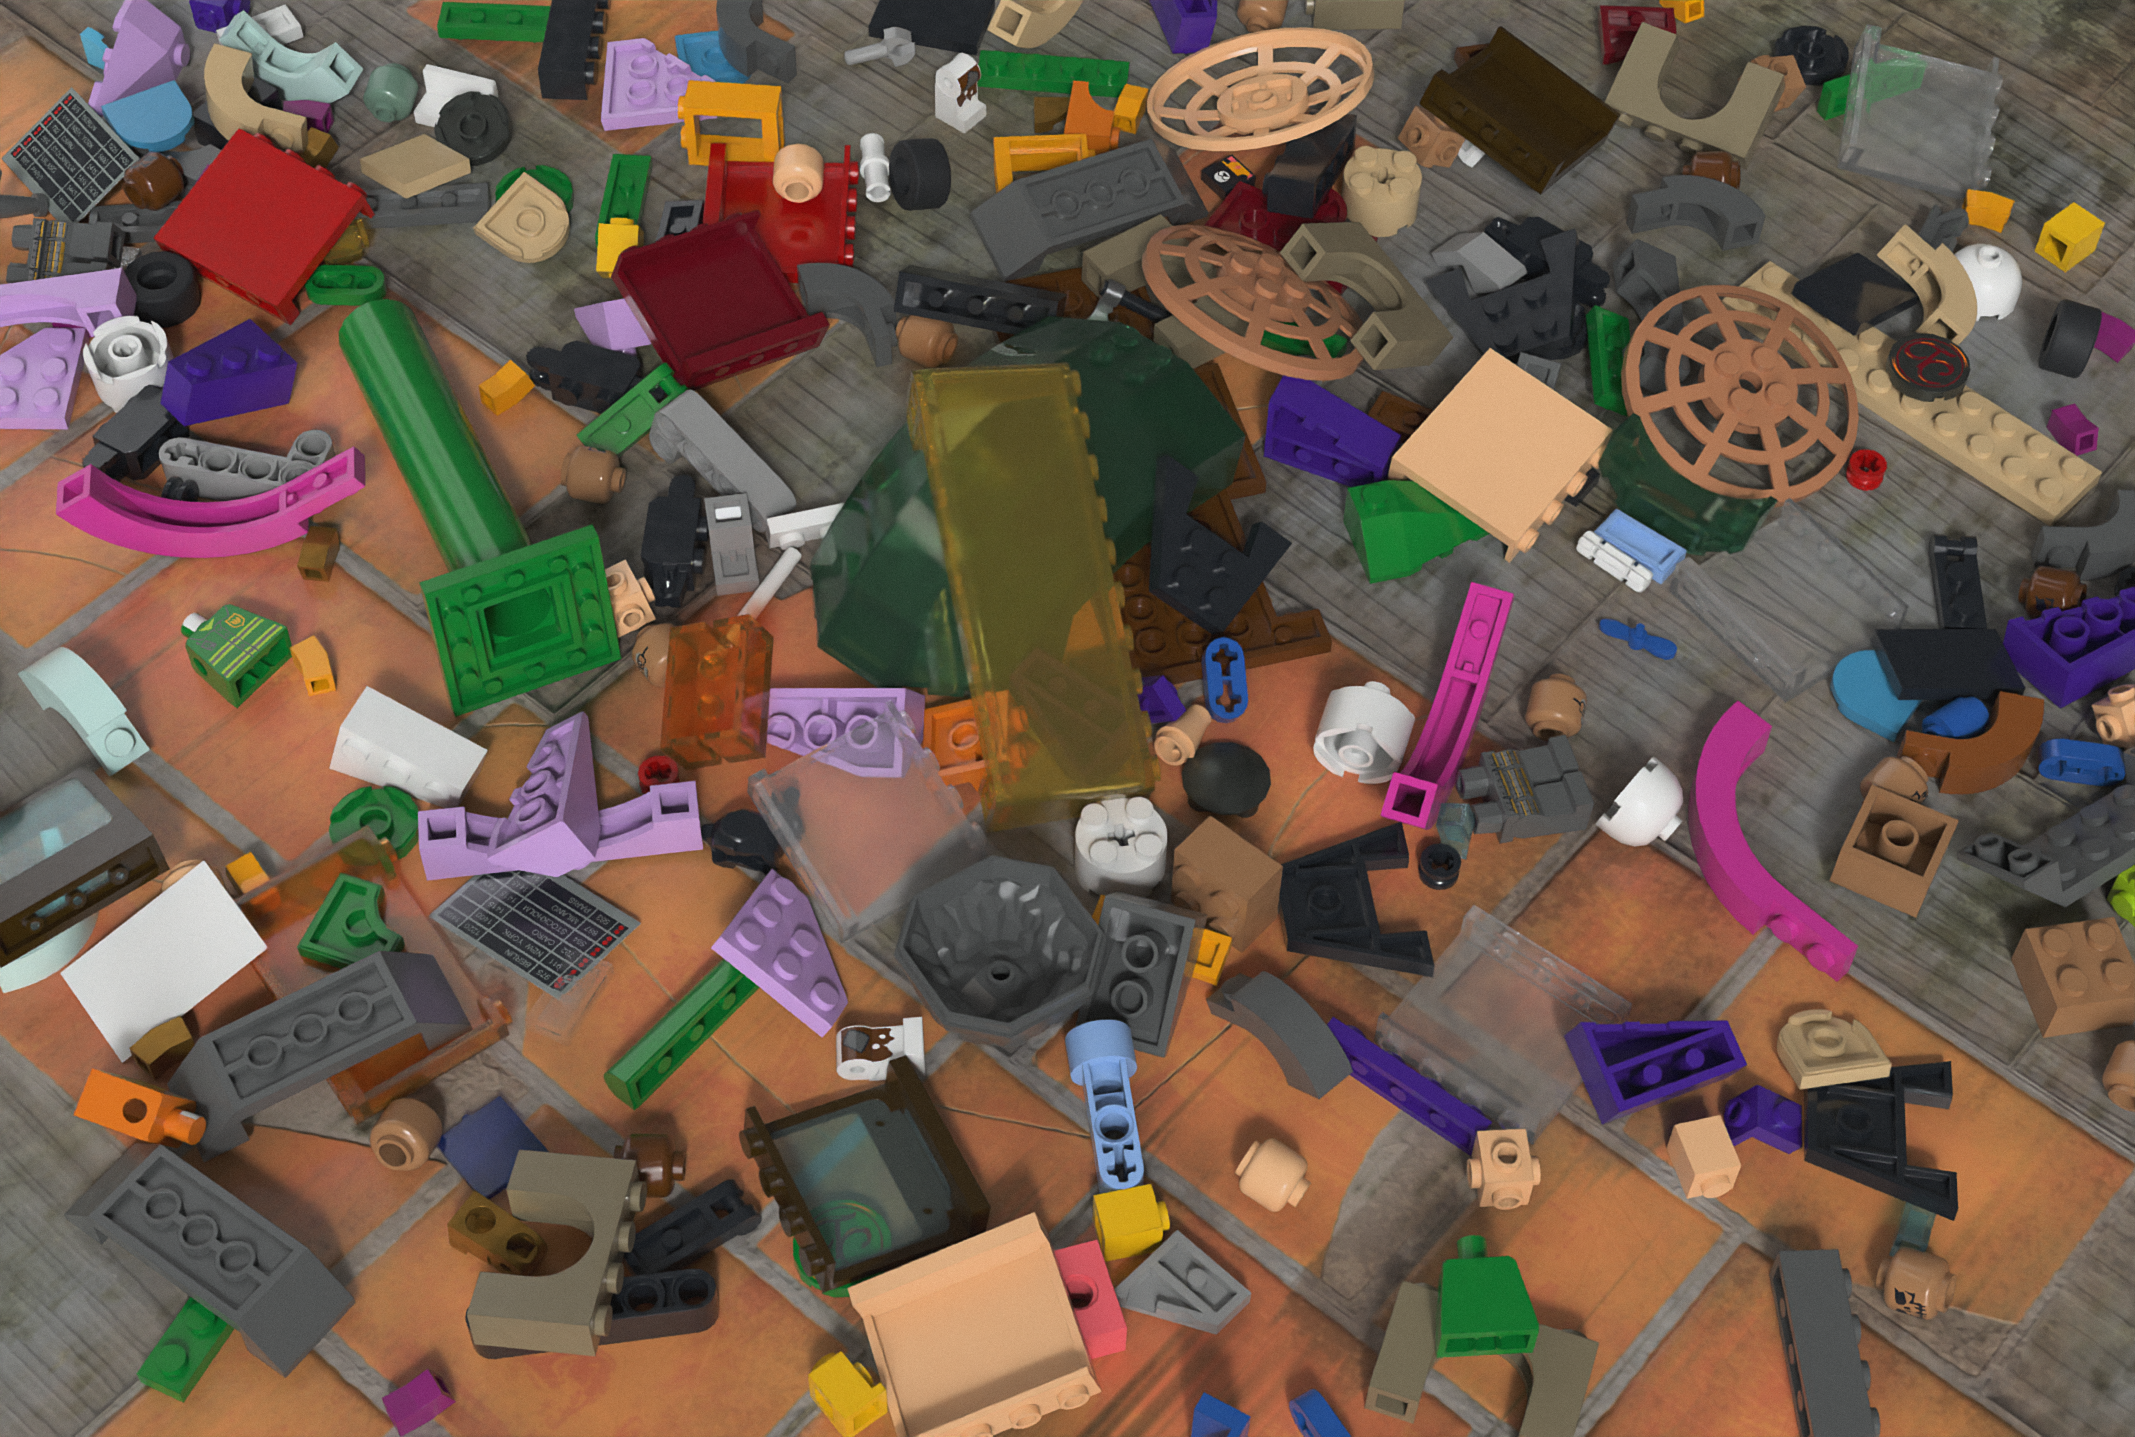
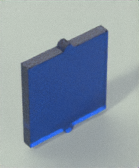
[436,1096,549,1200]

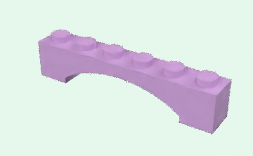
[0,268,137,337]
[418,781,703,881]

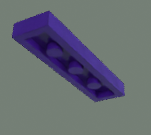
[1326,1017,1492,1157]

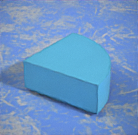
[80,27,108,70]

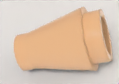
[1154,705,1211,766]

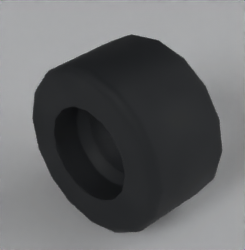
[889,138,951,211]
[124,251,201,328]
[2038,299,2102,378]

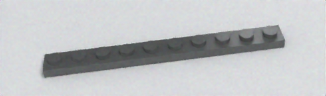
[89,183,490,244]

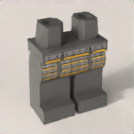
[6,218,125,284]
[1455,735,1594,844]

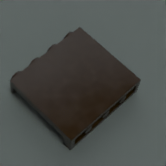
[1419,26,1621,195]

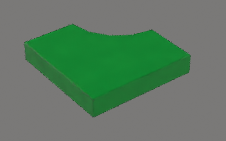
[297,872,405,969]

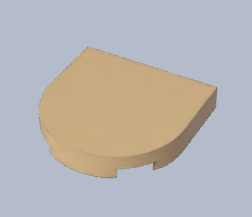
[473,172,570,263]
[1777,1009,1892,1090]

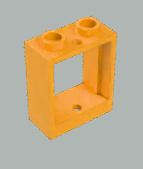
[678,80,785,166]
[993,134,1095,194]

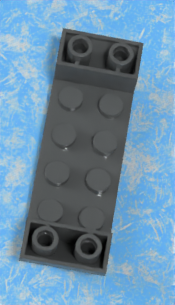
[969,138,1209,282]
[1957,745,2135,907]
[167,951,473,1162]
[64,1143,356,1378]

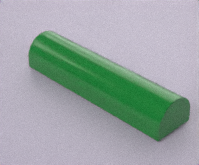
[603,958,760,1110]

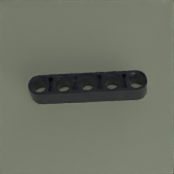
[465,1269,720,1359]

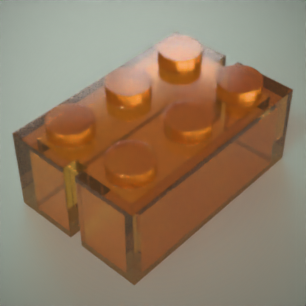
[660,614,774,770]

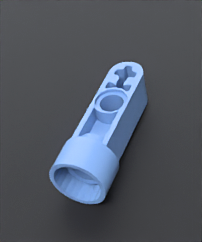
[1065,1020,1144,1194]

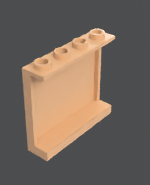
[1387,348,1613,563]
[848,1212,1102,1437]

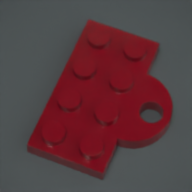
[1204,181,1378,295]

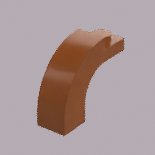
[1896,691,2044,795]

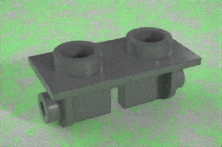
[1919,204,1969,252]

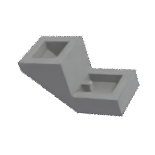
[1432,232,1527,293]
[704,493,759,596]

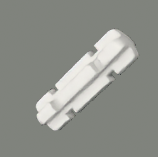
[1576,531,1653,593]

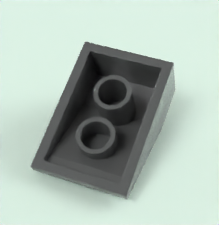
[1076,891,1208,1058]

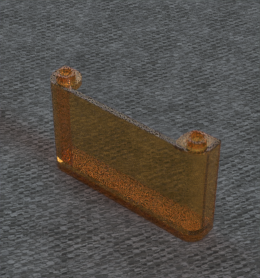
[234,825,513,1126]

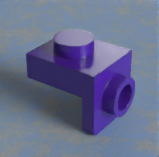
[189,0,250,33]
[1113,675,1186,731]
[1724,1085,1802,1154]

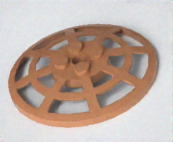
[1142,225,1364,381]
[1621,285,1859,509]

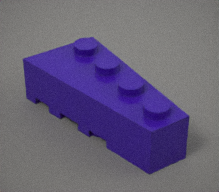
[2003,587,2135,709]

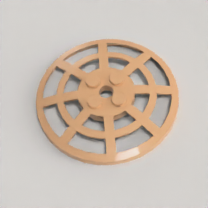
[1147,27,1375,151]

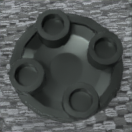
[1182,742,1271,818]

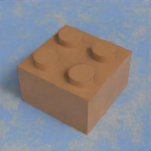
[1829,784,1959,918]
[1171,815,1283,953]
[2011,917,2135,1038]

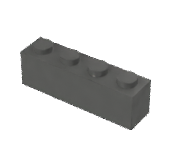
[1769,1249,1880,1437]

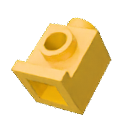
[808,1351,888,1437]

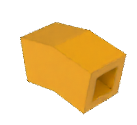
[1659,0,1704,24]
[1114,84,1149,134]
[1962,189,2015,233]
[478,360,535,416]
[290,635,336,696]
[225,852,281,917]

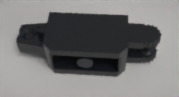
[1484,217,1610,308]
[526,340,668,414]
[82,385,190,482]
[640,474,709,608]

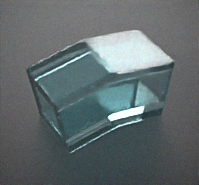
[1436,803,1475,860]
[1889,1202,1936,1257]

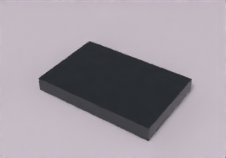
[868,0,995,56]
[1791,252,1919,336]
[1870,629,2025,700]

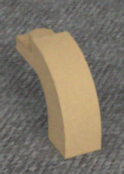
[987,0,1083,49]
[204,43,308,155]

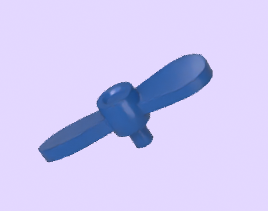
[1599,619,1677,660]

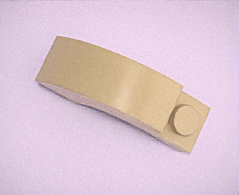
[1877,224,1977,345]

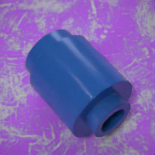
[1922,696,1990,739]

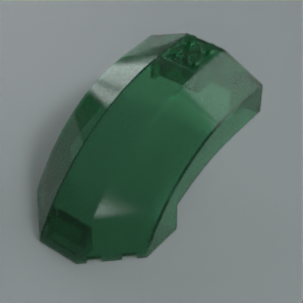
[809,316,1246,697]

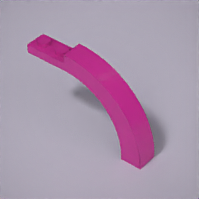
[56,446,365,558]
[1380,582,1515,830]
[1688,700,1858,982]

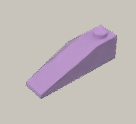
[88,0,190,117]
[574,299,651,356]
[738,688,925,779]
[486,711,600,877]

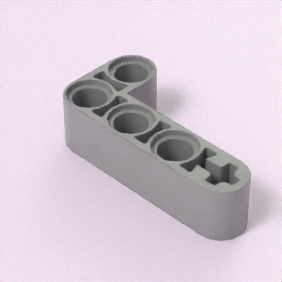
[649,390,797,532]
[158,430,335,501]

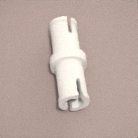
[859,133,890,202]

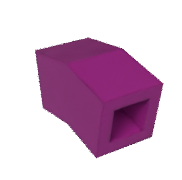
[283,100,334,134]
[2094,311,2135,363]
[2046,403,2099,456]
[382,1369,456,1437]

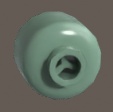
[363,63,419,122]

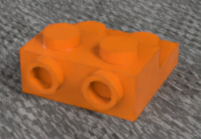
[922,691,1028,792]

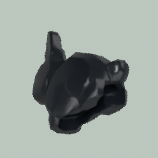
[701,787,805,876]

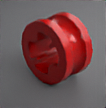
[1846,449,1887,491]
[638,755,680,795]

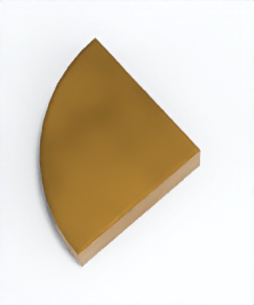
[1034,97,1070,133]

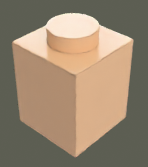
[1666,1115,1741,1199]

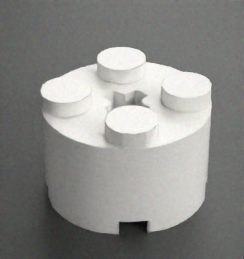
[83,316,174,413]
[1313,681,1415,784]
[1074,797,1167,898]

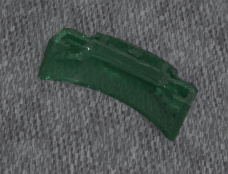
[1598,413,1778,556]

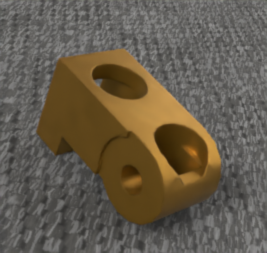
[447,1190,548,1276]

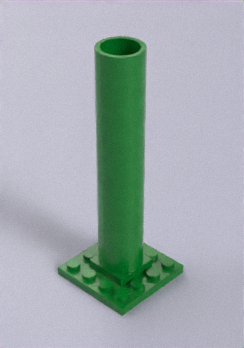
[339,299,621,717]

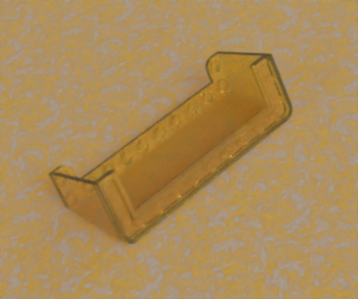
[905,362,1161,833]

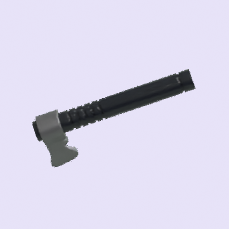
[1086,279,1173,329]

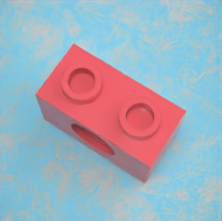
[1054,1240,1127,1359]

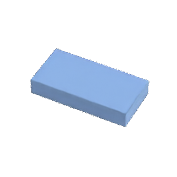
[1594,508,1687,584]

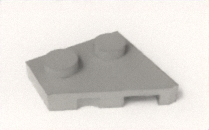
[1114,1230,1251,1335]

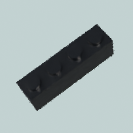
[538,0,611,100]
[1262,108,1357,219]
[894,265,1067,342]

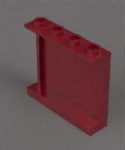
[611,210,830,391]

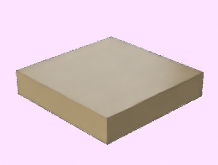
[360,134,471,199]

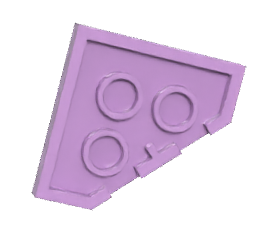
[601,38,717,131]
[0,328,89,429]
[711,869,848,1037]

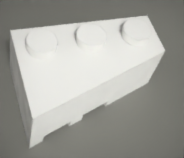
[329,686,488,808]

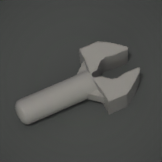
[844,27,916,67]

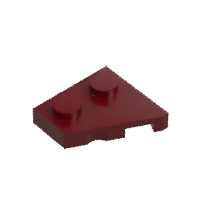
[1598,5,1677,65]

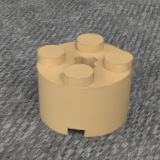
[1341,146,1422,237]

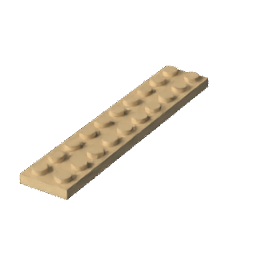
[1721,261,2102,526]

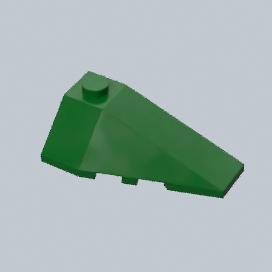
[1343,480,1490,584]

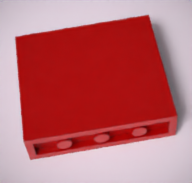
[153,128,375,326]
[703,143,859,283]

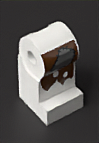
[935,53,986,134]
[836,1017,925,1081]

